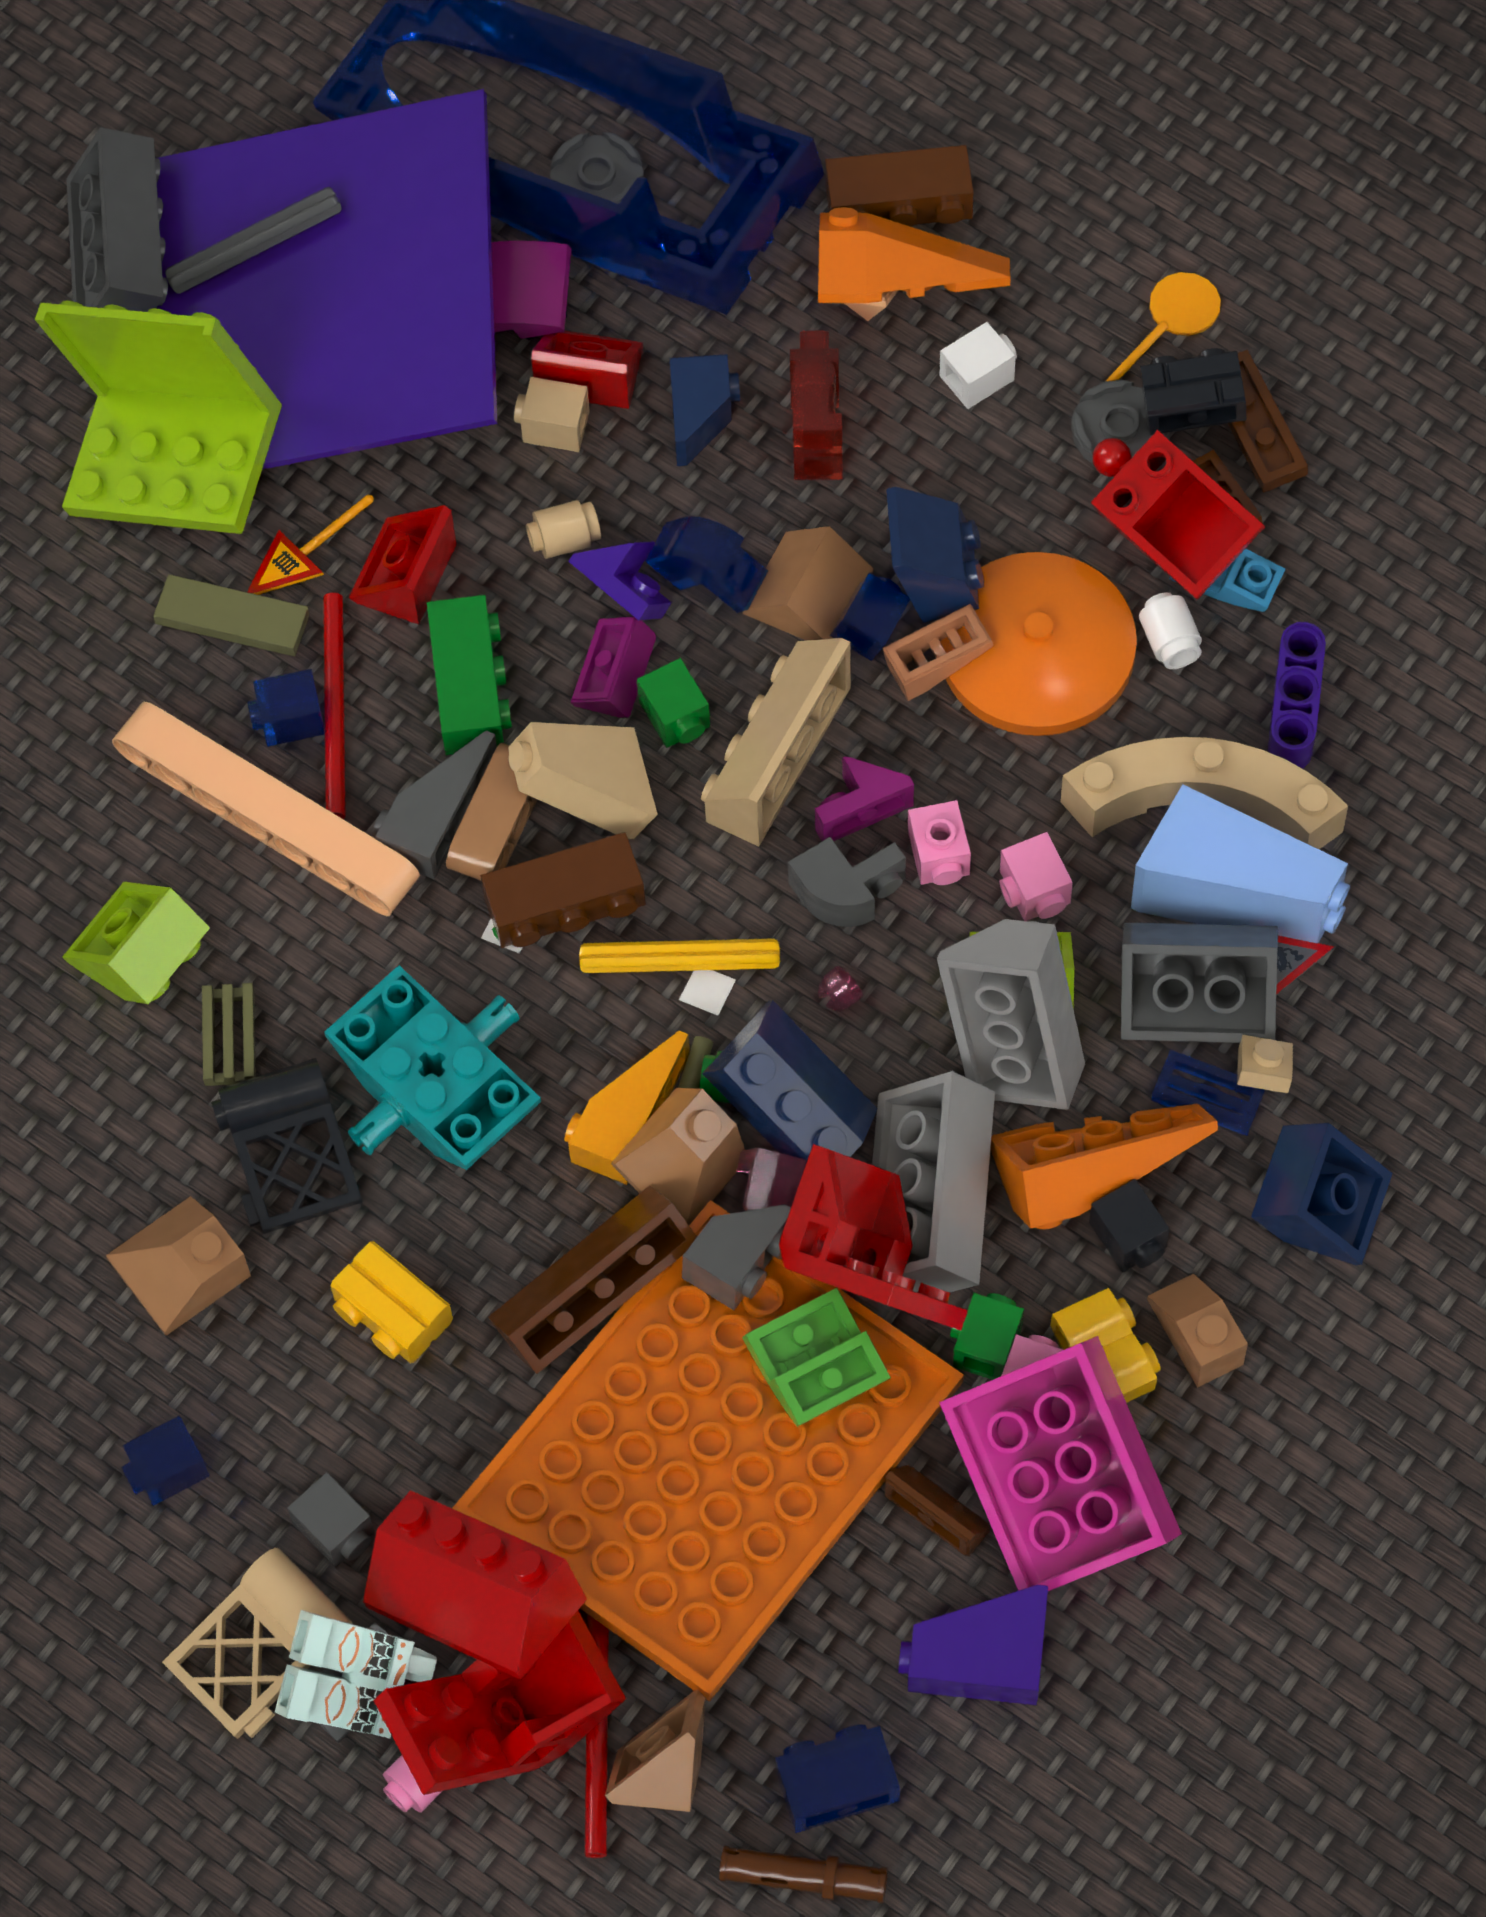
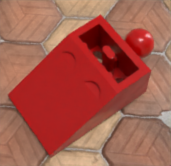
[1090,430,1265,600]

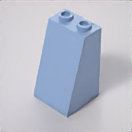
[1131,784,1350,943]

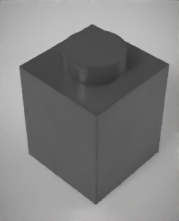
[287,1472,375,1568]

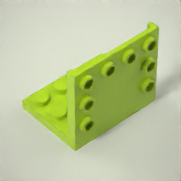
[35,301,282,534]

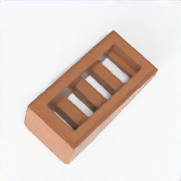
[882,604,994,701]

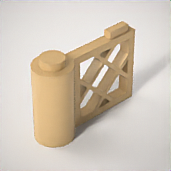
[162,1548,352,1739]

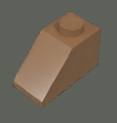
[1147,1274,1248,1388]

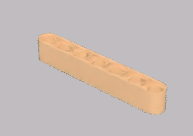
[112,702,420,916]

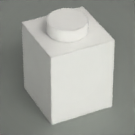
[940,322,1017,409]

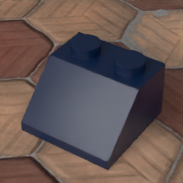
[886,487,984,623]
[1251,1123,1393,1265]

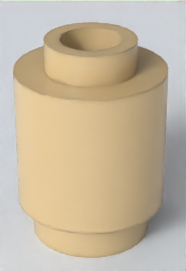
[526,500,601,559]

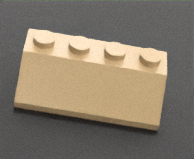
[701,638,851,847]

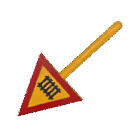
[247,495,374,595]

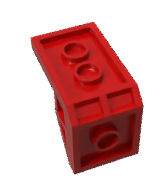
[779,1144,968,1330]
[373,1611,626,1795]

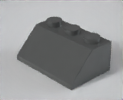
[1121,923,1278,1043]

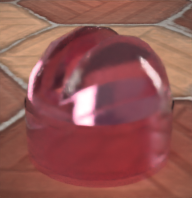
[818,966,863,1011]

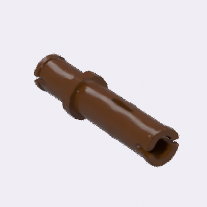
[719,1845,888,1903]

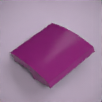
[491,241,571,339]

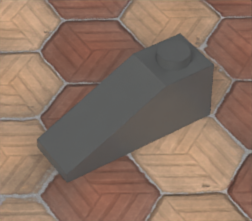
[373,731,497,880]

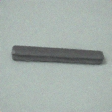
[165,187,342,293]

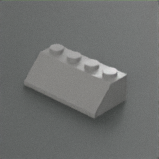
[937,919,1085,1110]
[872,1071,995,1292]

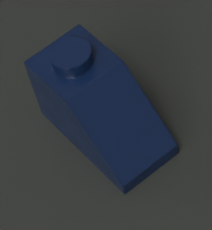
[670,354,740,466]

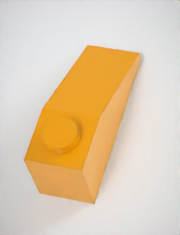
[564,1031,690,1185]

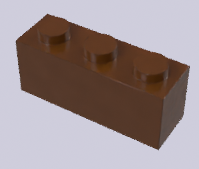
[825,145,973,227]
[480,832,646,948]

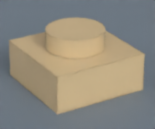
[1237,1035,1293,1093]

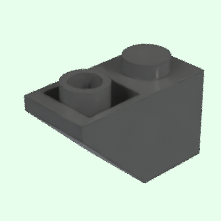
[682,1204,791,1310]

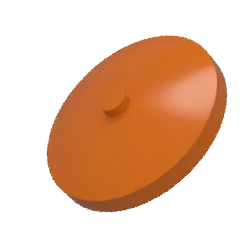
[940,552,1137,736]

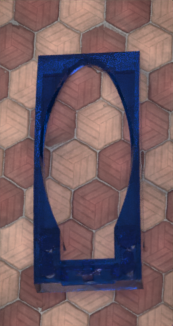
[312,0,824,315]

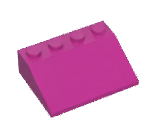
[939,1336,1182,1591]

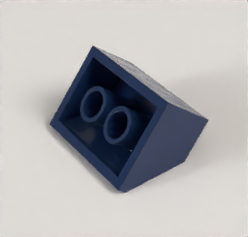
[702,1000,878,1176]

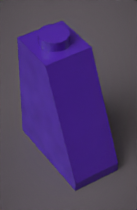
[898,1585,1048,1705]

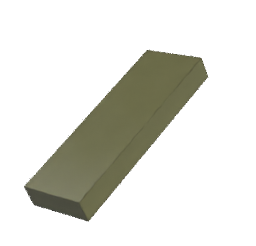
[153,574,310,657]

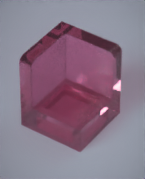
[737,1148,806,1211]

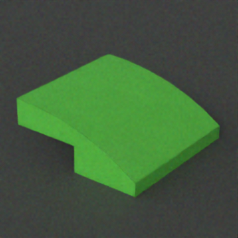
[742,1288,891,1427]

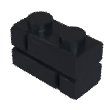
[1140,348,1247,435]

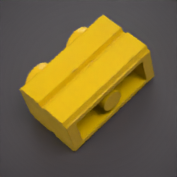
[330,1241,453,1364]

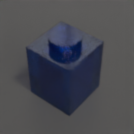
[829,573,910,661]
[247,669,325,747]
[121,1415,209,1506]

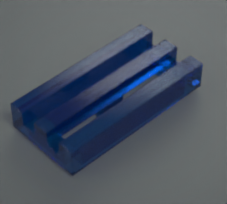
[1151,1050,1266,1136]

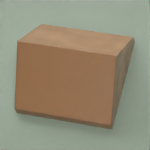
[743,526,874,641]
[605,1690,706,1812]

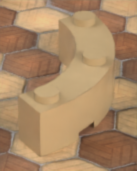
[1061,737,1348,849]

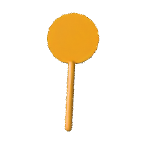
[1105,272,1221,382]

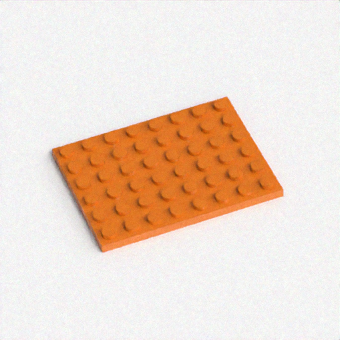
[452,1200,964,1702]

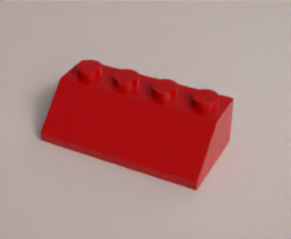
[363,1490,587,1680]

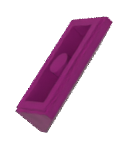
[570,617,656,718]

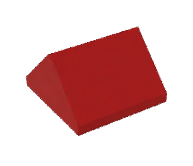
[531,330,644,409]
[349,505,457,625]

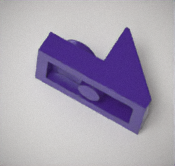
[568,541,672,621]

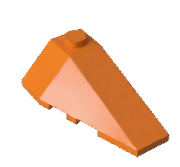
[818,207,1011,303]
[990,1104,1218,1229]

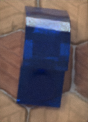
[645,516,768,613]

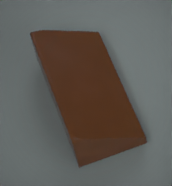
[885,1465,991,1557]

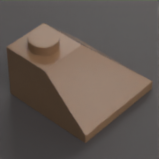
[611,1088,748,1225]
[106,1196,251,1336]

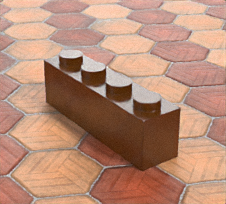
[488,1186,697,1374]

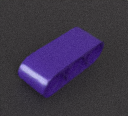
[1268,622,1326,769]

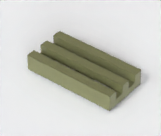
[202,983,256,1086]

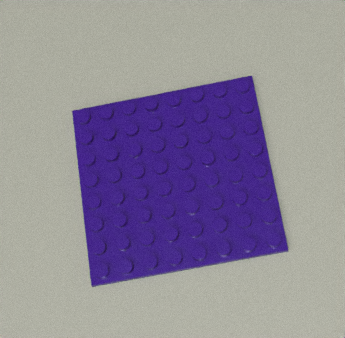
[156,89,497,470]

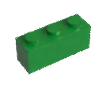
[427,595,512,755]

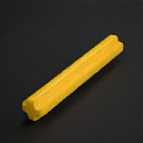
[579,938,780,973]

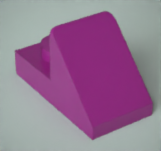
[815,756,914,842]

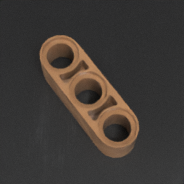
[446,743,538,881]

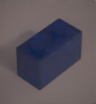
[775,1724,900,1833]

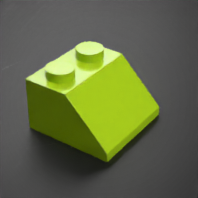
[62,882,210,1004]

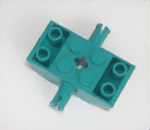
[324,965,542,1170]

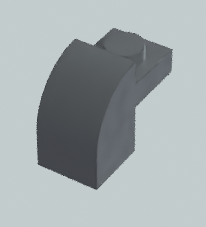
[788,837,906,927]

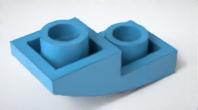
[1169,548,1285,612]

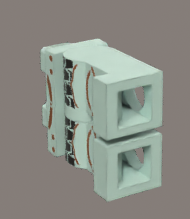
[275,1610,437,1738]

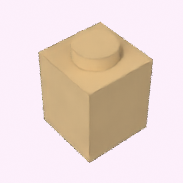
[514,377,590,452]

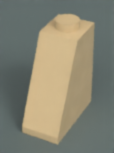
[508,722,658,839]

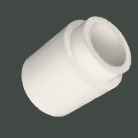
[1139,592,1202,669]

